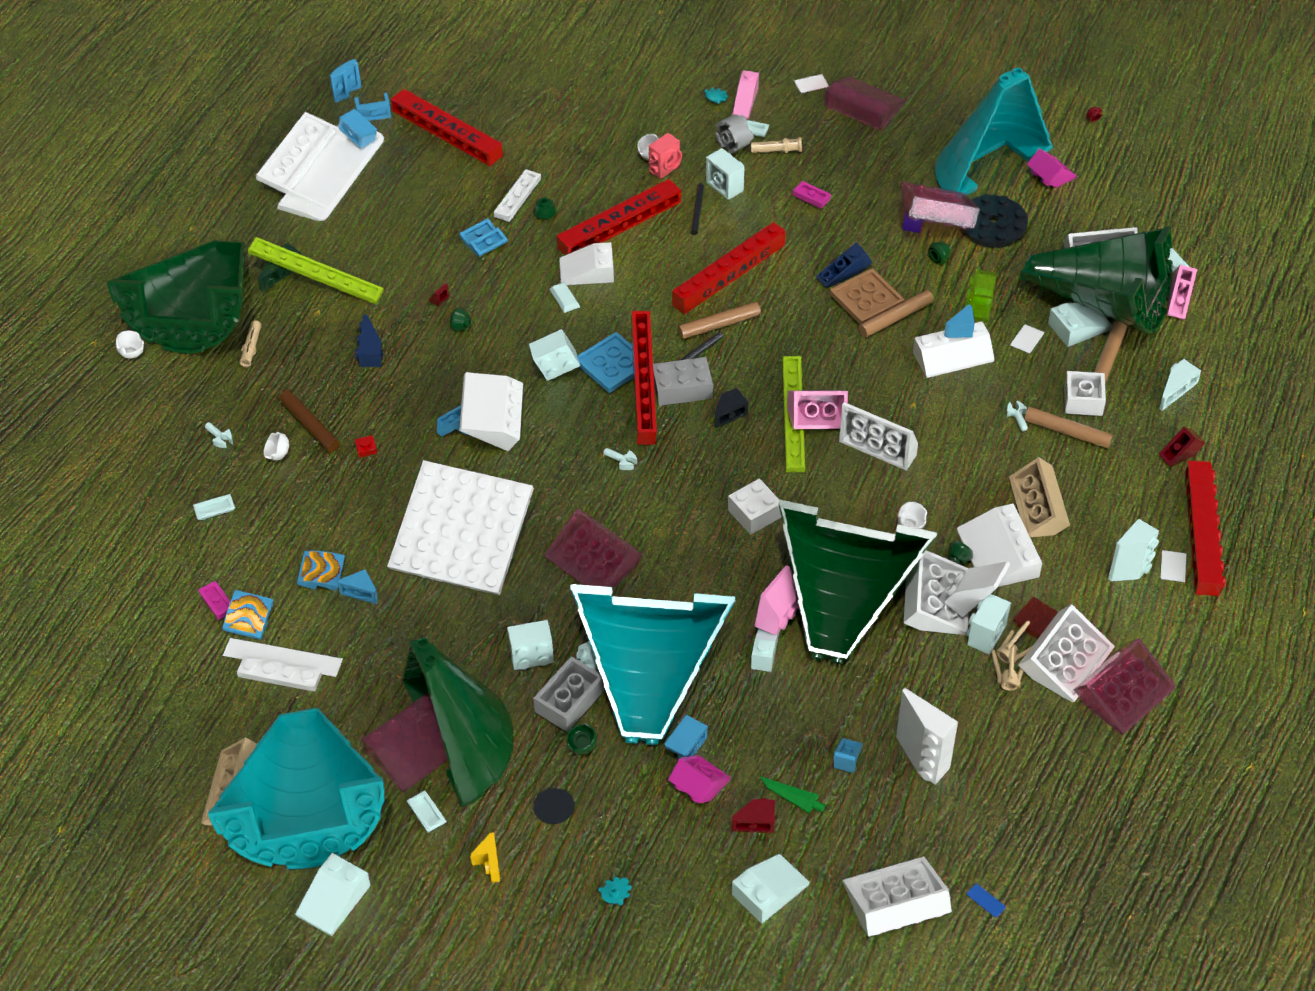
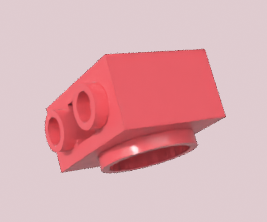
[649,133,682,179]

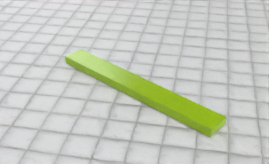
[248,237,384,304]
[783,356,805,472]

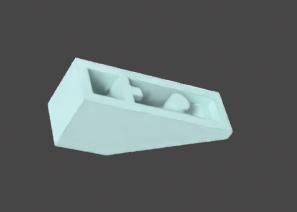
[1159,359,1201,411]
[751,628,779,672]

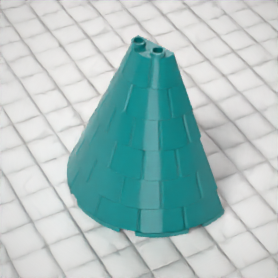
[935,68,1053,204]
[571,584,735,745]
[208,708,384,869]

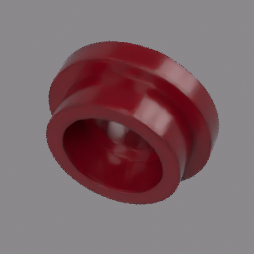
[1086,107,1102,122]

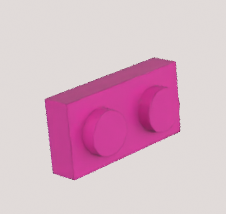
[793,181,831,209]
[198,581,231,620]

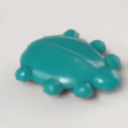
[704,88,728,103]
[599,877,632,905]

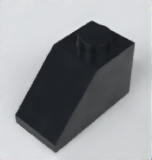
[714,388,748,428]

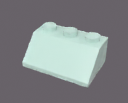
[1108,519,1159,581]

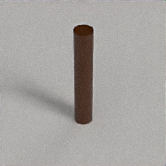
[279,390,340,453]

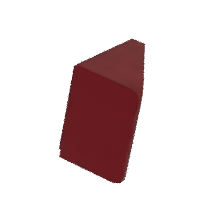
[429,283,449,306]

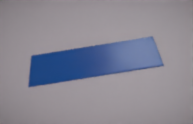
[966,883,1006,918]

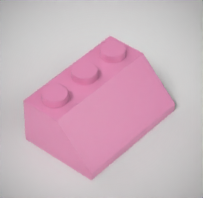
[787,390,848,429]
[755,566,800,635]

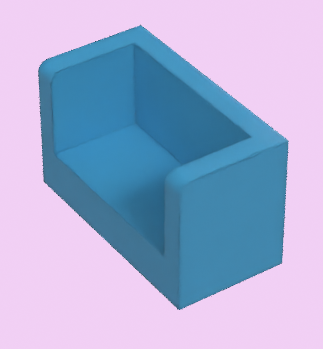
[355,93,391,121]
[338,109,377,149]

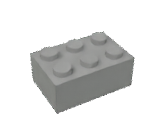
[653,357,713,406]
[533,656,605,732]

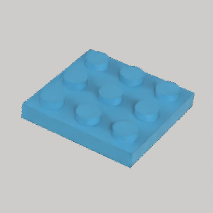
[578,332,633,393]

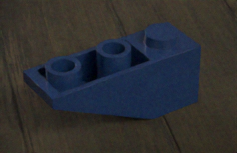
[816,242,873,288]
[355,315,383,367]

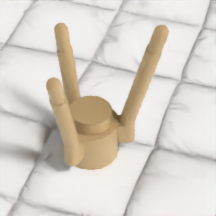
[997,621,1031,663]
[991,647,1024,691]

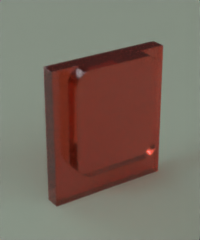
[1013,597,1058,638]

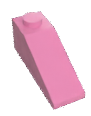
[733,71,759,120]
[1167,265,1197,320]

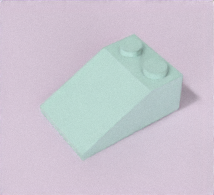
[1048,303,1112,347]
[296,853,371,936]
[732,854,810,923]

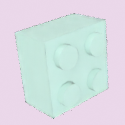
[706,148,744,200]
[529,329,580,381]
[966,594,1011,655]
[507,620,554,670]

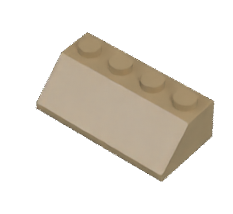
[1009,457,1070,537]
[201,737,257,825]

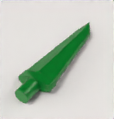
[760,776,826,814]

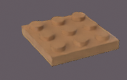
[830,268,905,324]

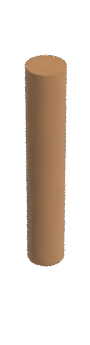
[858,290,934,338]
[678,302,761,339]
[1094,321,1127,384]
[1024,407,1114,449]

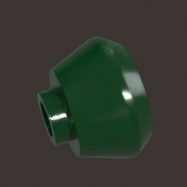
[533,198,557,220]
[928,242,951,265]
[450,307,472,332]
[947,541,973,565]

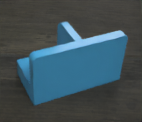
[665,715,707,760]

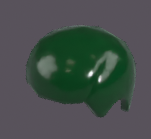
[566,723,598,755]

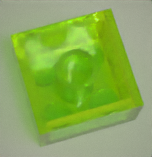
[965,269,997,323]

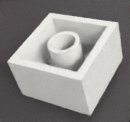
[1064,371,1106,416]
[728,479,782,535]

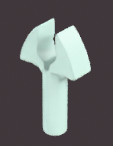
[1006,401,1028,431]
[205,422,233,448]
[603,448,637,470]

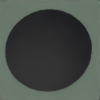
[534,788,575,824]

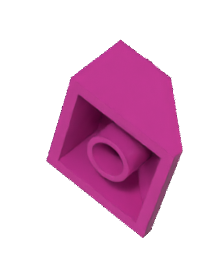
[1027,148,1077,188]
[668,755,731,803]

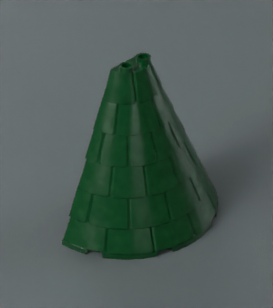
[1020,227,1173,334]
[107,240,245,353]
[778,500,937,664]
[401,637,514,808]

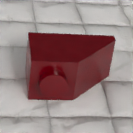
[1159,427,1206,467]
[731,798,775,833]

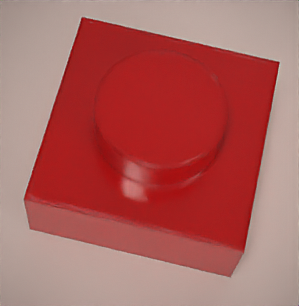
[355,435,378,458]

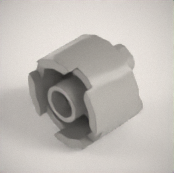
[715,115,754,153]

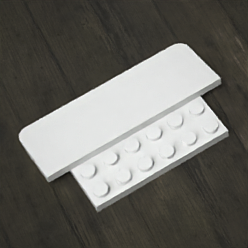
[256,112,384,221]

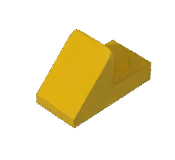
[471,833,500,882]

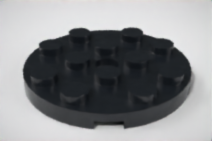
[958,194,1028,248]

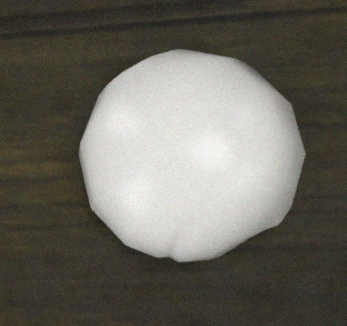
[637,134,659,161]
[116,330,144,358]
[264,432,289,461]
[897,502,927,529]

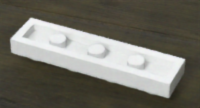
[494,169,541,222]
[237,656,322,692]

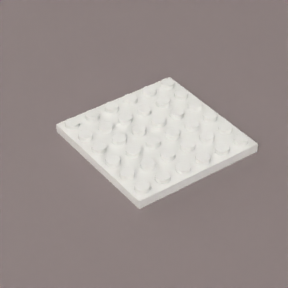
[387,460,534,596]

